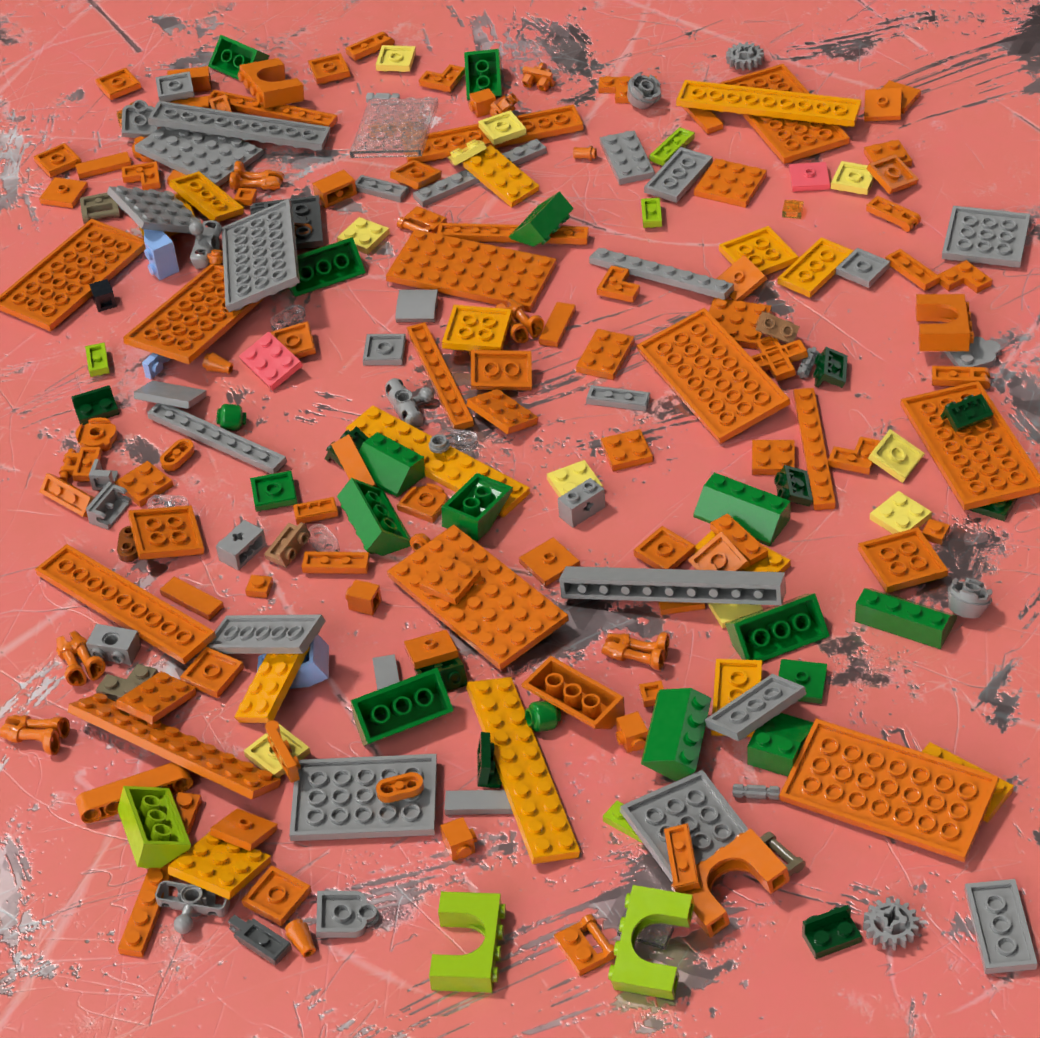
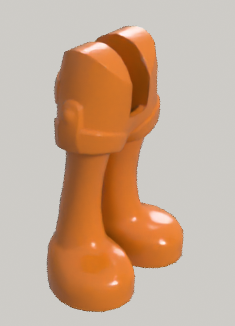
[229,161,284,190]
[495,298,544,343]
[56,631,106,686]
[601,632,670,670]
[0,715,70,755]

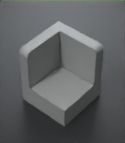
[89,459,119,490]

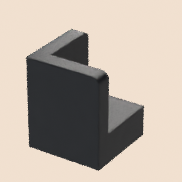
[89,279,117,312]

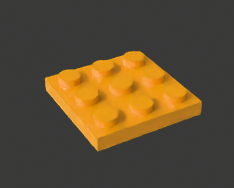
[719,226,799,275]
[442,305,512,351]
[168,832,271,900]

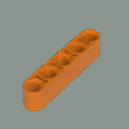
[75,762,193,823]

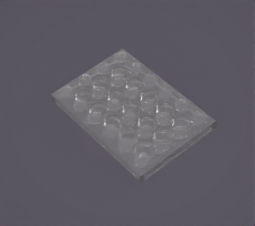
[350,97,439,158]

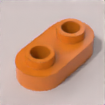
[160,439,195,471]
[376,772,424,803]

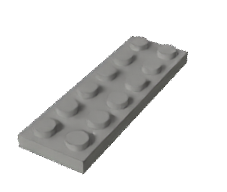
[204,614,326,654]

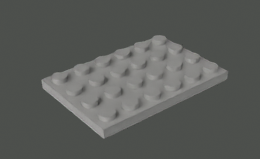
[134,127,263,187]
[289,754,437,841]

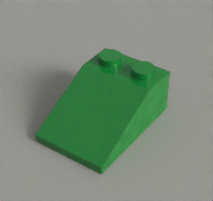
[464,49,502,101]
[442,473,513,541]
[747,713,814,777]

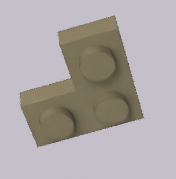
[96,663,158,701]

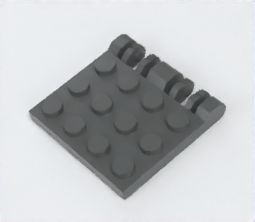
[250,195,324,250]

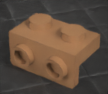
[755,311,800,344]
[264,522,311,568]

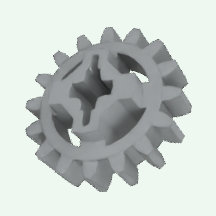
[726,42,764,71]
[863,898,919,951]

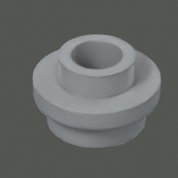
[429,434,450,454]

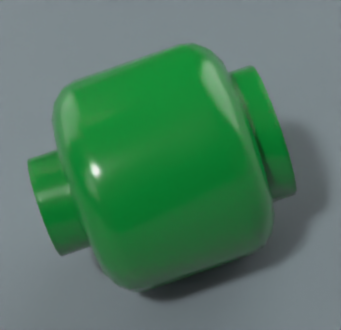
[216,404,246,431]
[525,700,561,732]

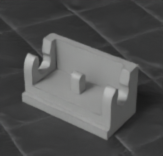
[86,482,132,530]

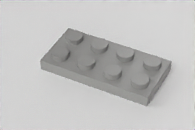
[600,131,655,185]
[644,147,713,203]
[705,674,806,741]
[964,879,1038,974]

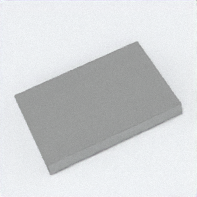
[134,380,207,409]

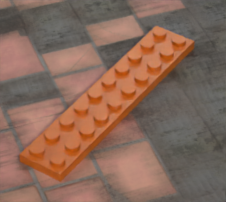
[401,104,583,163]
[35,544,216,665]
[68,693,281,800]

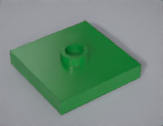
[250,471,298,512]
[778,659,827,704]

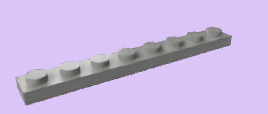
[413,139,547,207]
[589,248,734,300]
[147,403,287,474]

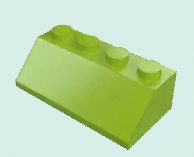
[117,786,191,869]

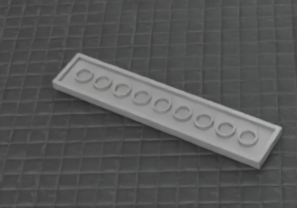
[148,101,331,151]

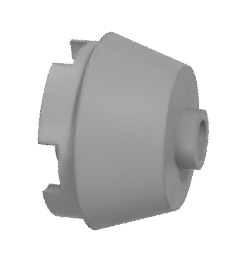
[627,73,661,109]
[948,578,992,619]

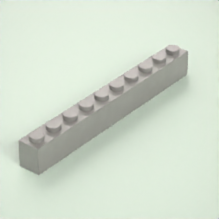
[559,566,786,605]

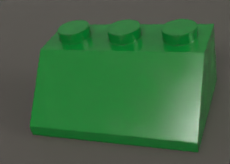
[208,35,269,80]
[509,191,574,247]
[359,432,425,497]

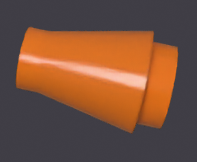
[202,352,234,374]
[285,919,316,958]

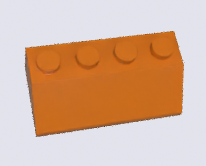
[522,656,625,729]

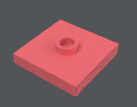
[789,162,830,192]

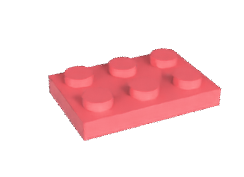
[239,332,303,391]

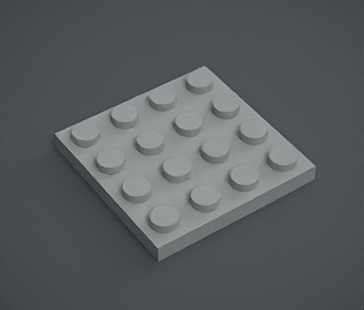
[107,186,201,234]
[942,206,1030,268]
[620,770,749,883]

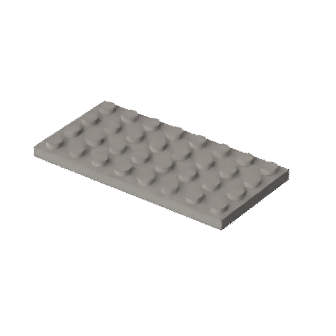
[222,199,300,312]

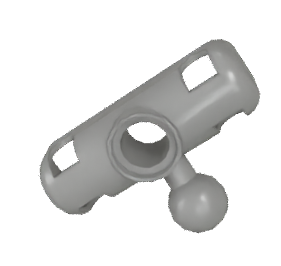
[189,220,222,269]
[385,378,434,428]
[155,881,230,934]

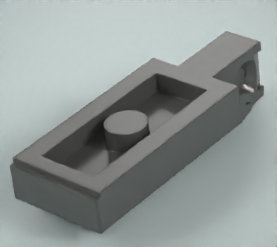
[228,914,292,966]

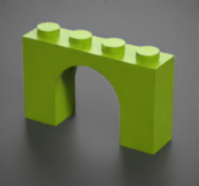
[608,885,695,1000]
[429,891,506,993]

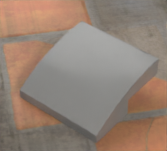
[395,290,438,322]

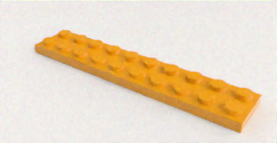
[676,80,861,127]
[346,405,530,518]
[466,677,580,864]

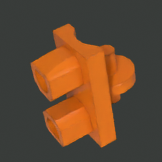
[522,62,556,92]
[490,93,519,117]

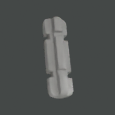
[366,93,400,104]
[797,347,819,379]
[732,784,780,800]

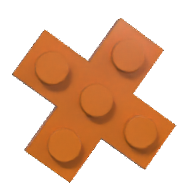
[750,336,808,382]

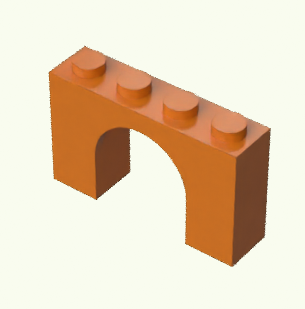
[238,58,304,108]
[167,66,211,109]
[915,294,974,351]
[671,828,790,938]

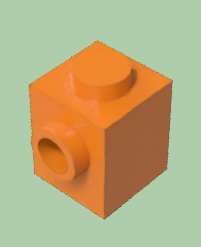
[468,88,496,118]
[345,579,382,616]
[615,711,648,753]
[440,817,477,861]

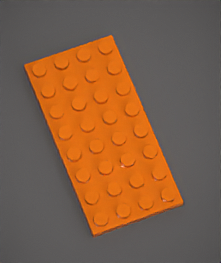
[719,64,850,164]
[0,219,146,331]
[386,229,557,312]
[123,263,266,364]
[637,307,791,444]
[900,381,1040,511]
[387,525,569,670]
[779,718,999,862]

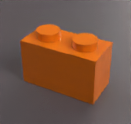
[312,169,357,208]

